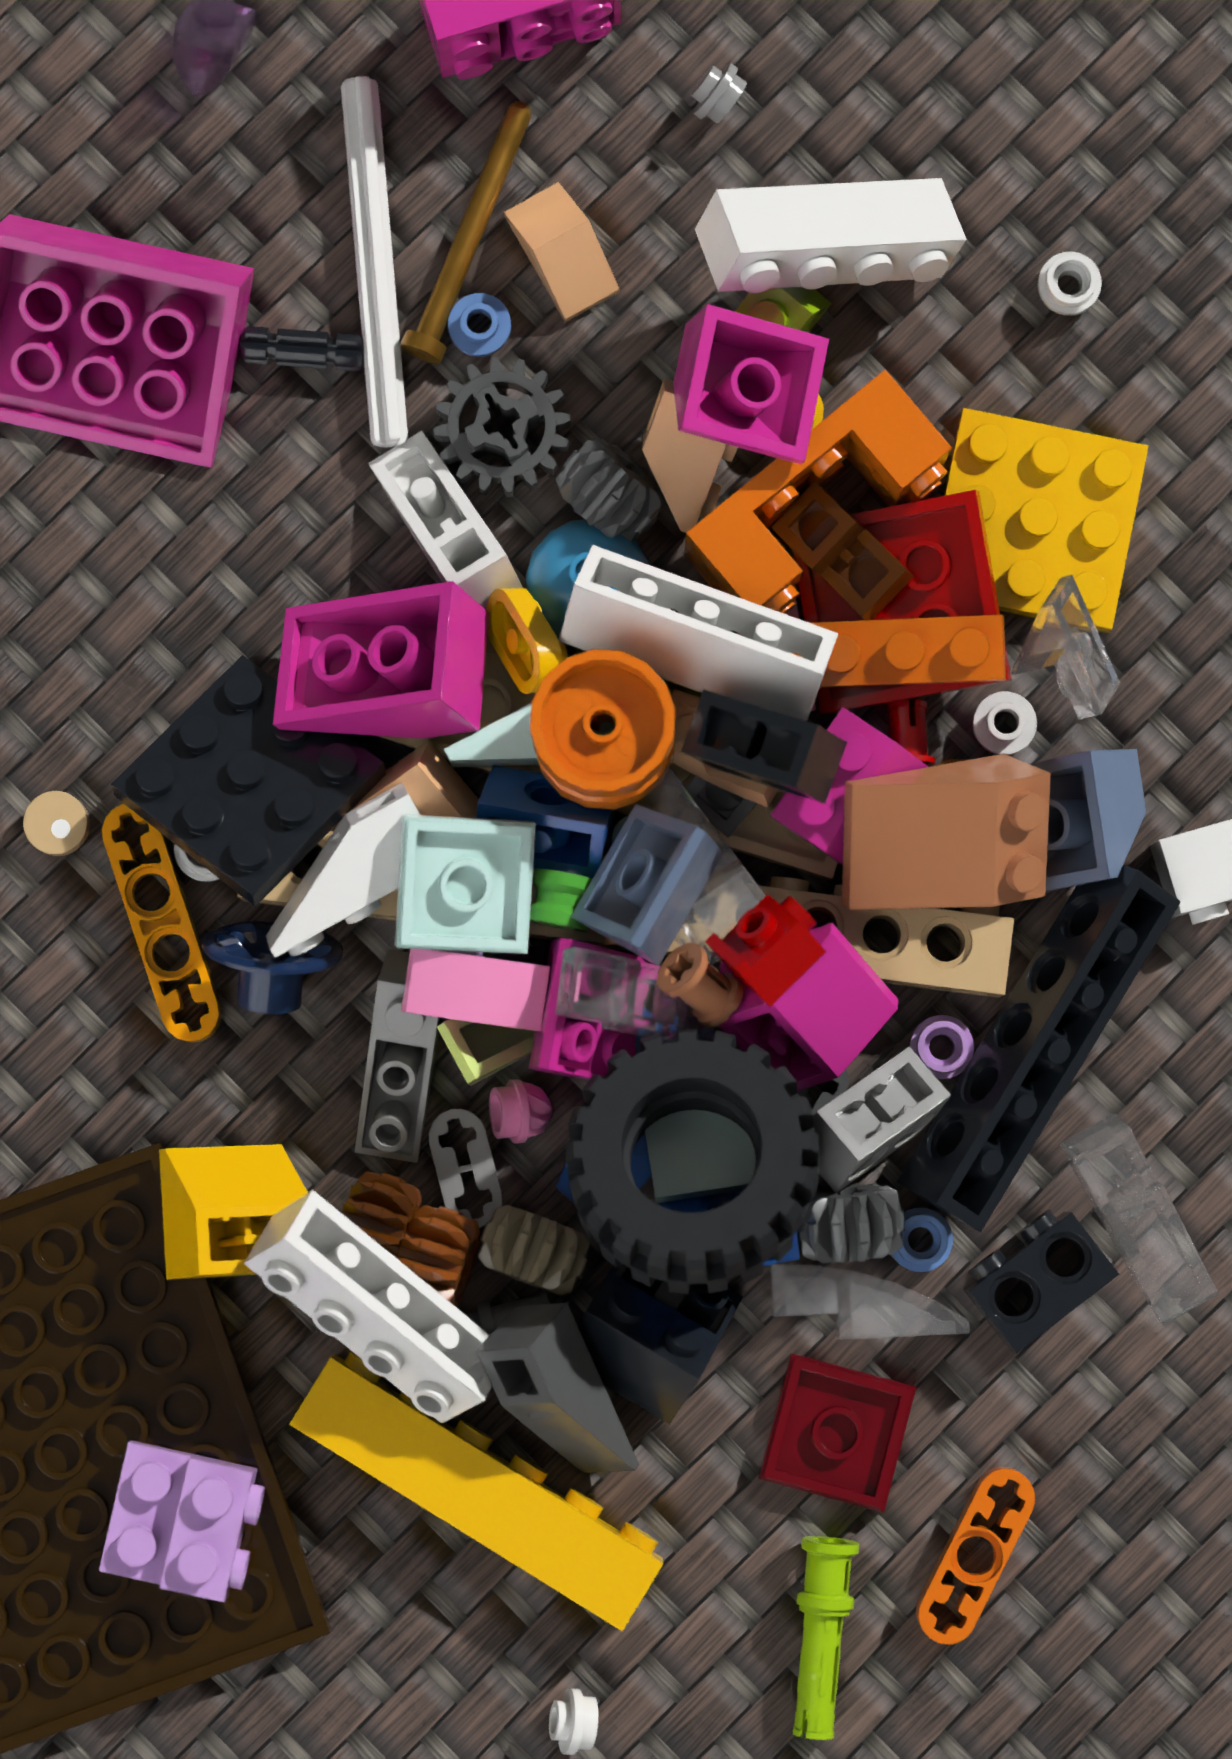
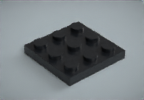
[111,655,386,907]

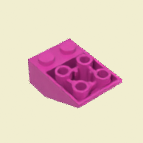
[419,0,621,79]

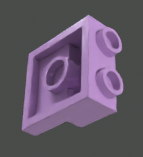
[99,1440,265,1602]

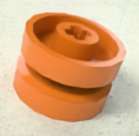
[530,649,676,809]

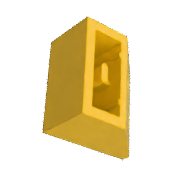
[159,1144,308,1280]

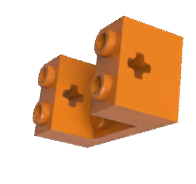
[683,369,952,614]

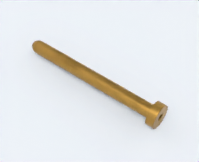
[400,101,531,364]

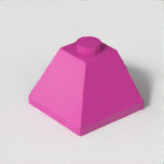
[673,304,829,464]

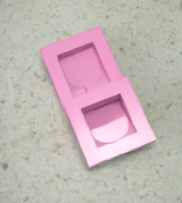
[401,948,550,1031]

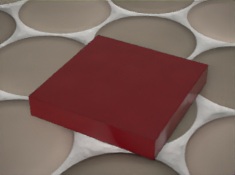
[758,1353,916,1513]

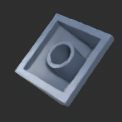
[571,804,724,966]

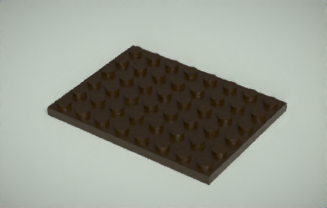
[0,1143,332,1754]

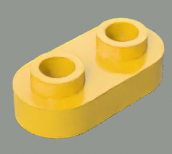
[486,587,568,694]

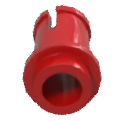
[886,700,935,767]

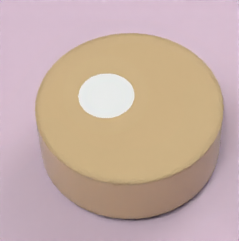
[23,791,90,856]

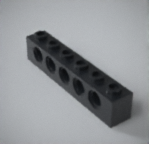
[896,865,1181,1233]

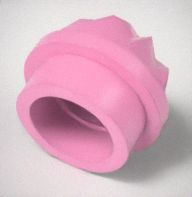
[489,1079,553,1144]

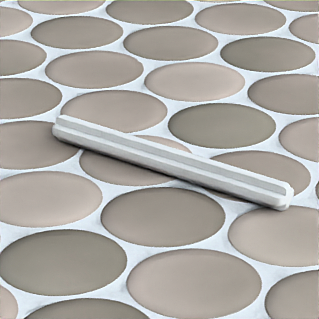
[341,76,408,448]

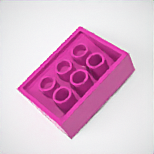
[0,214,255,468]

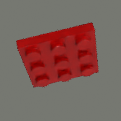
[793,490,1012,715]

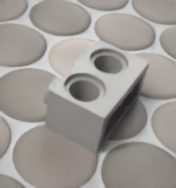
[814,1046,951,1193]

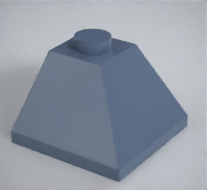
[1030,749,1146,892]

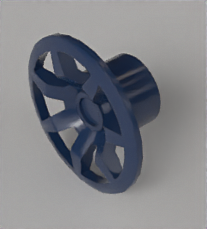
[202,921,343,1014]

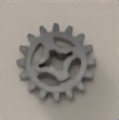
[433,357,571,498]

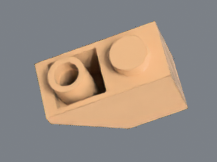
[642,378,738,533]

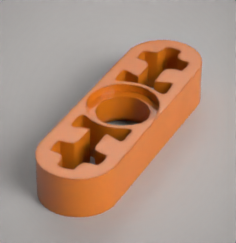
[916,1467,1035,1644]

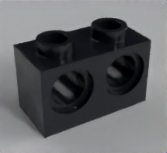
[681,689,847,804]
[963,1209,1119,1353]

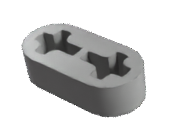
[429,1109,503,1228]

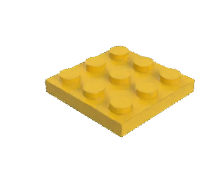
[944,408,1149,633]

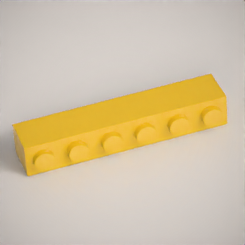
[289,1351,663,1632]

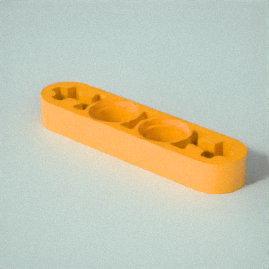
[102,804,222,1043]

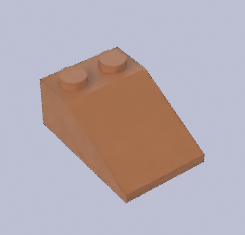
[842,754,1051,910]

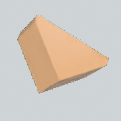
[504,182,620,322]
[349,740,479,818]

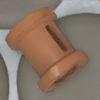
[657,942,744,1028]

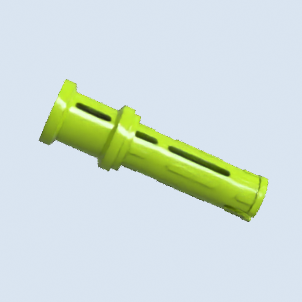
[792,1536,859,1740]

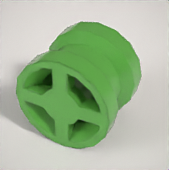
[529,868,593,932]

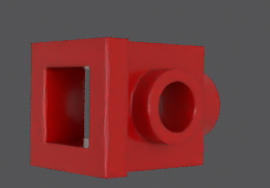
[704,894,826,1007]

